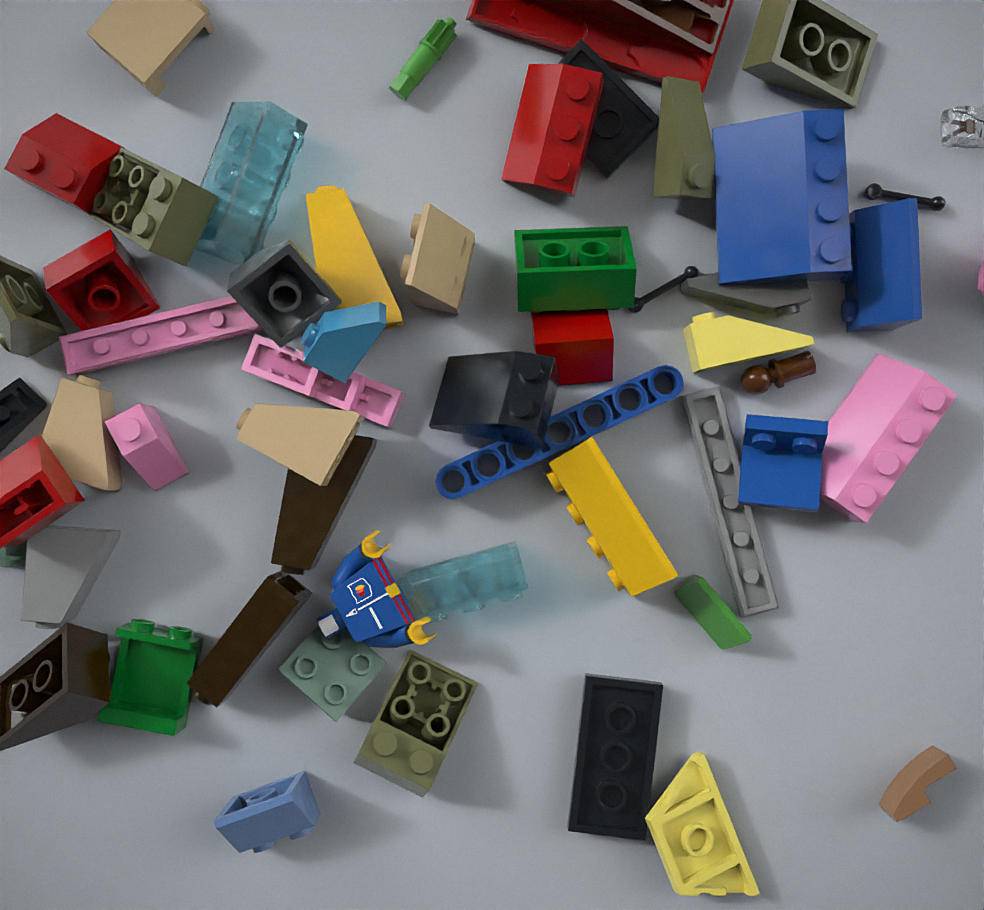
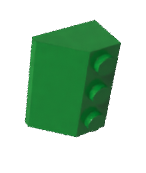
[514,226,637,313]

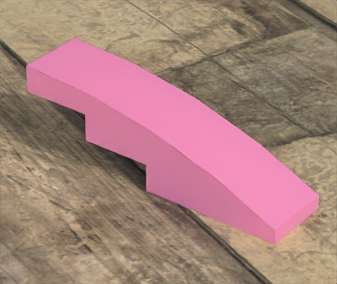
[241,334,405,428]

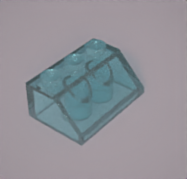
[399,541,529,624]

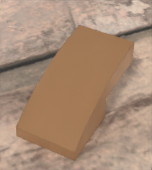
[879,745,957,822]

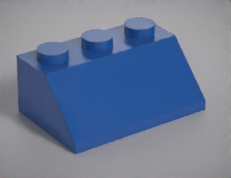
[840,198,922,332]

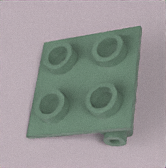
[278,625,387,722]

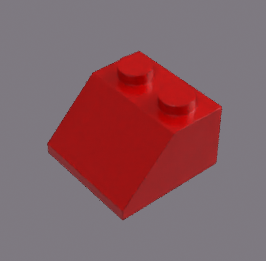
[4,113,125,215]
[43,229,160,331]

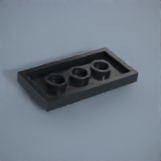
[567,673,663,841]

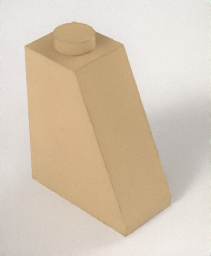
[42,374,122,491]
[235,403,365,486]

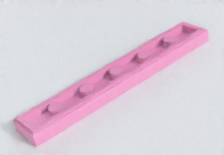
[58,296,263,376]

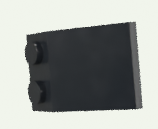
[429,351,560,448]

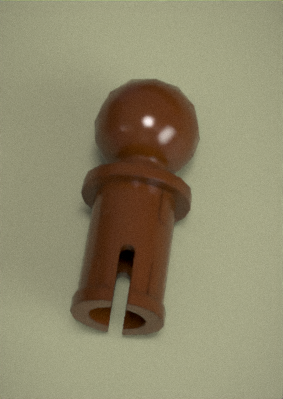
[741,350,816,395]

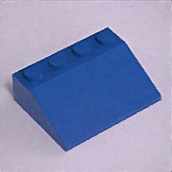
[712,109,852,285]

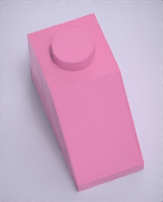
[105,403,190,491]

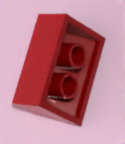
[501,64,604,198]

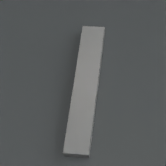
[680,386,779,618]

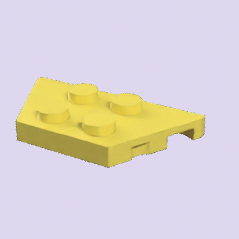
[645,751,760,896]

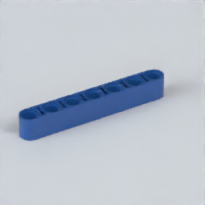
[435,365,684,499]

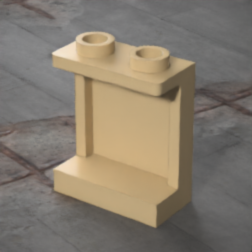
[86,0,215,97]

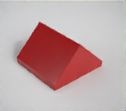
[531,309,614,386]

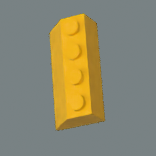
[545,437,678,597]

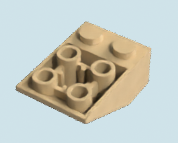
[400,202,475,315]

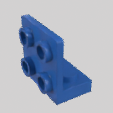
[738,414,828,512]

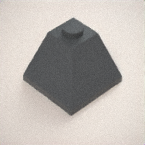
[227,240,342,348]

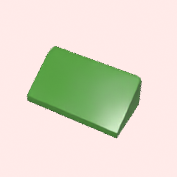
[674,575,752,650]

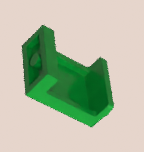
[97,619,204,736]

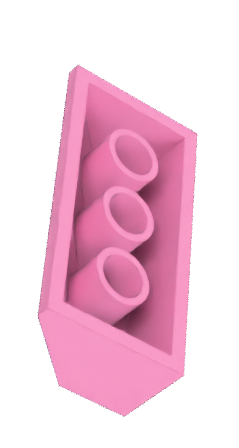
[820,354,958,523]

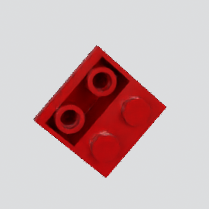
[0,435,85,549]

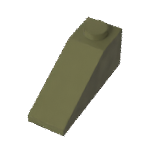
[652,76,716,200]

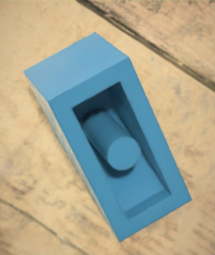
[301,302,386,383]

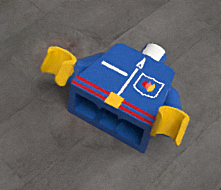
[317,530,437,648]

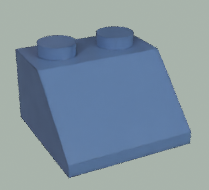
[214,771,320,853]

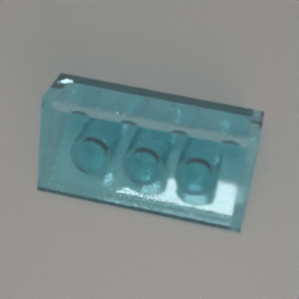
[195,101,308,265]

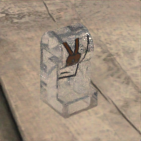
[941,106,984,149]

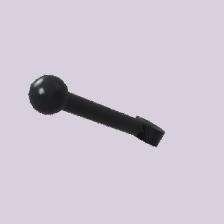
[865,183,946,211]
[628,266,699,313]

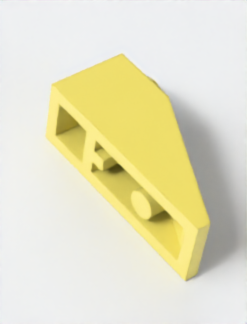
[683,312,815,373]

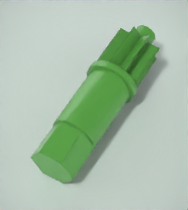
[389,17,457,101]

